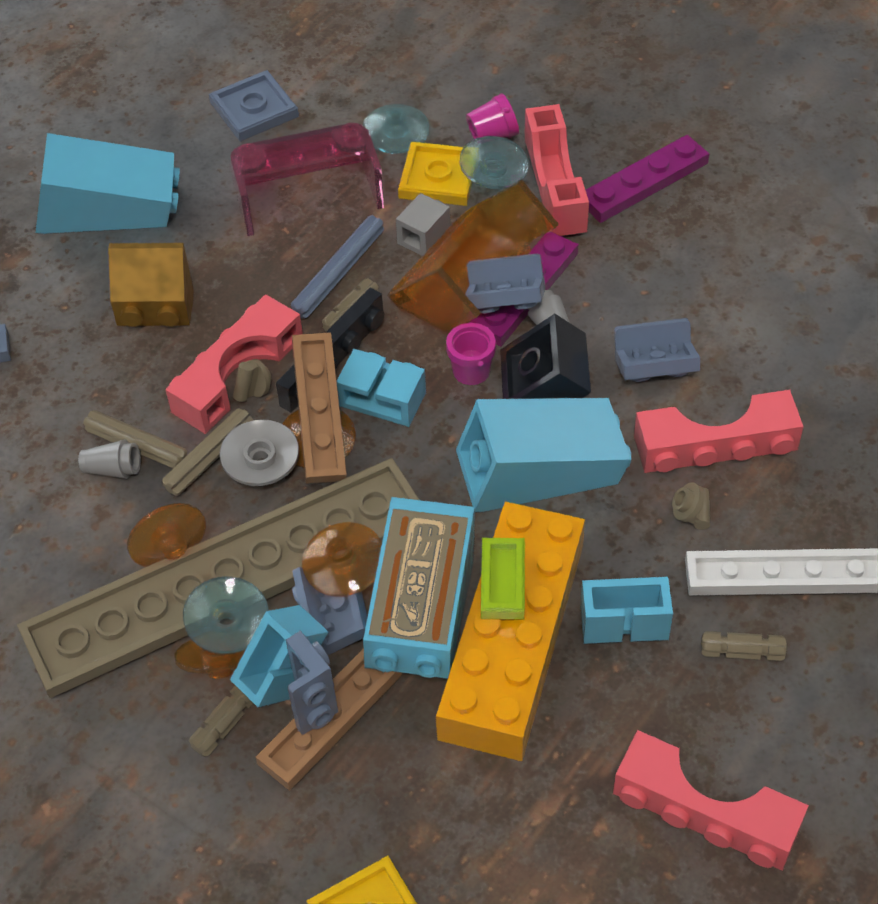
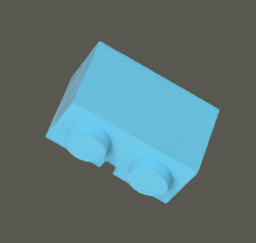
[336,349,426,427]
[580,577,673,644]
[230,605,328,707]

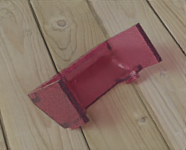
[229,123,384,236]

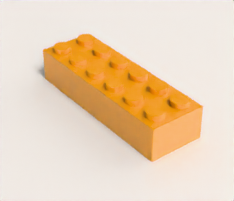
[436,501,585,761]

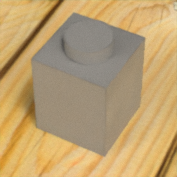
[396,193,451,258]

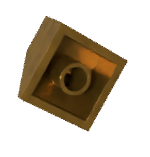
[108,243,194,327]

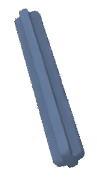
[291,215,384,319]

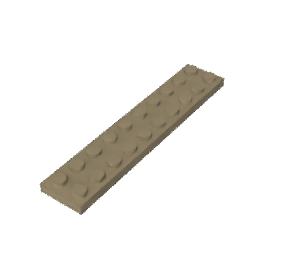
[17,458,419,698]

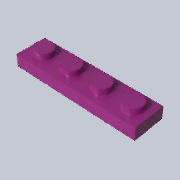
[586,135,710,223]
[470,231,579,347]

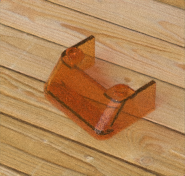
[387,180,559,331]

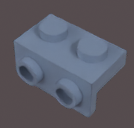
[465,254,545,313]
[614,318,700,382]
[292,558,368,655]
[286,630,338,735]

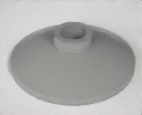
[220,420,299,486]

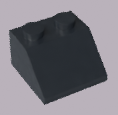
[500,313,591,399]

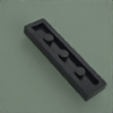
[276,287,384,413]

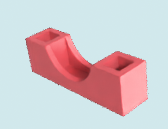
[525,104,589,236]
[165,294,303,434]
[634,390,804,473]
[613,730,809,871]

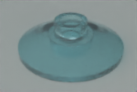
[362,104,429,154]
[459,136,529,189]
[183,576,269,654]

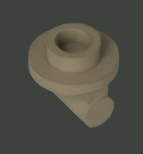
[233,359,271,402]
[672,482,710,530]

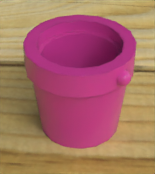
[466,93,519,146]
[446,323,496,385]

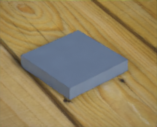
[209,70,299,141]

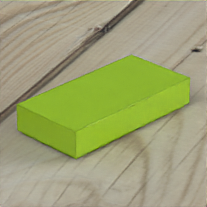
[481,538,525,620]

